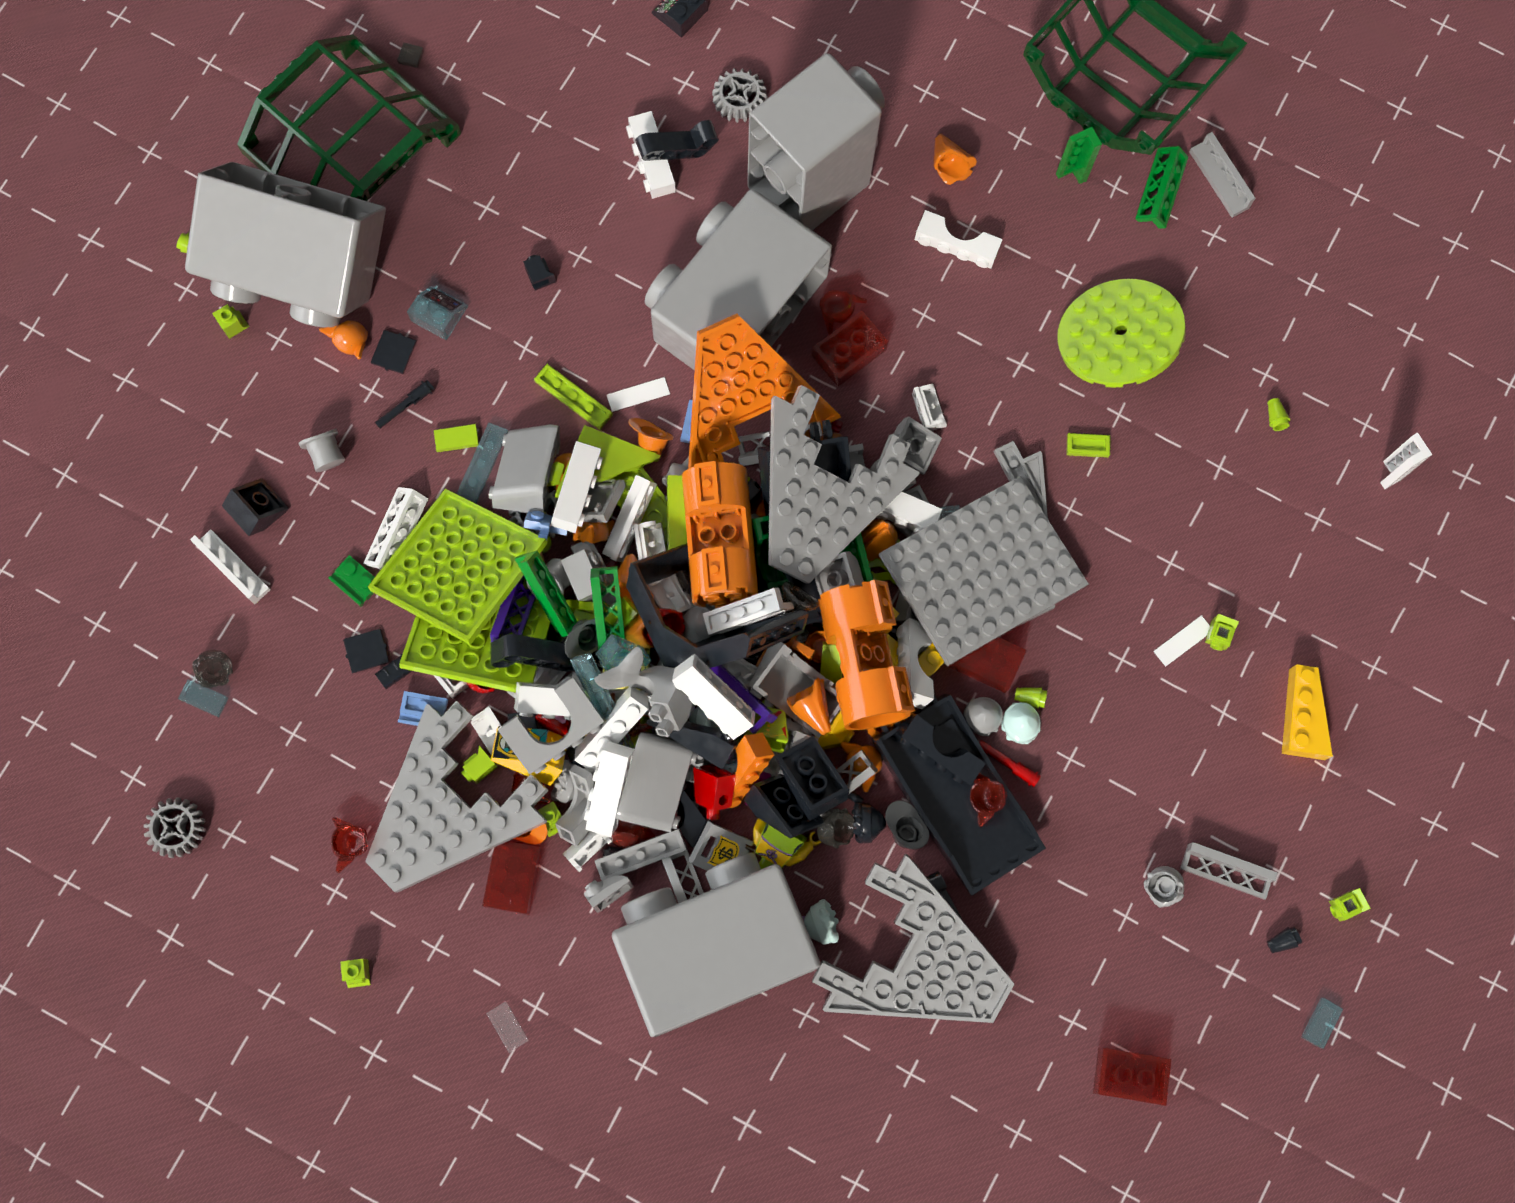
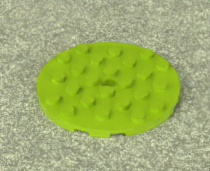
[1058,279,1186,388]

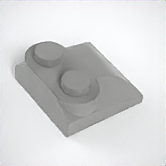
[894,417,942,475]
[815,551,864,595]
[584,875,634,913]

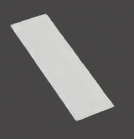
[607,377,670,412]
[1153,615,1210,667]

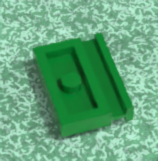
[328,555,375,607]

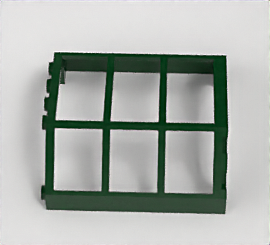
[1023,0,1247,155]
[237,34,461,201]

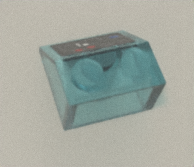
[407,286,468,340]

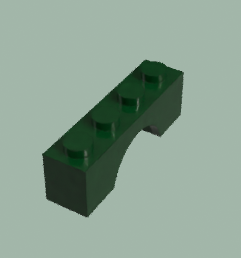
[752,515,792,603]

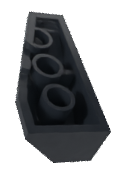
[646,718,740,769]

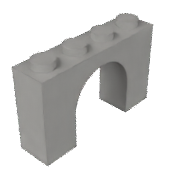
[498,676,604,774]

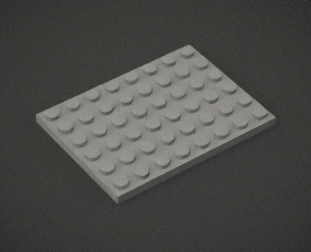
[879,476,1088,666]

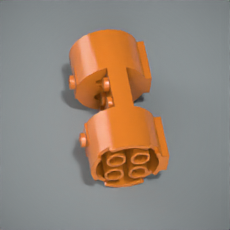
[682,461,758,608]
[818,580,915,730]

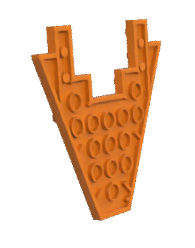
[688,313,841,469]

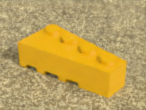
[1282,665,1333,760]

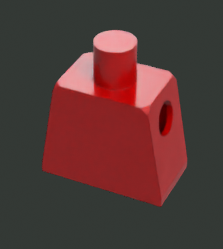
[693,764,736,820]

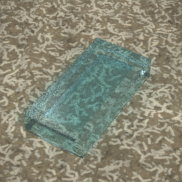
[178,680,229,717]
[1301,998,1343,1049]

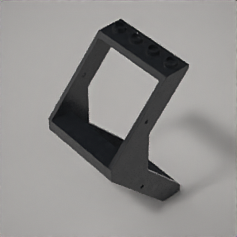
[626,543,809,668]

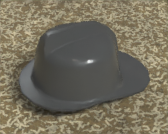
[565,618,608,661]
[885,801,929,849]

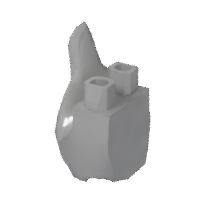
[594,647,693,737]

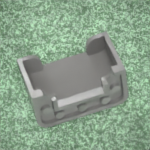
[489,424,560,513]
[748,642,840,738]
[616,731,698,832]

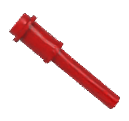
[979,740,1041,787]

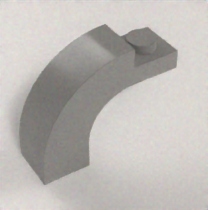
[555,765,595,846]

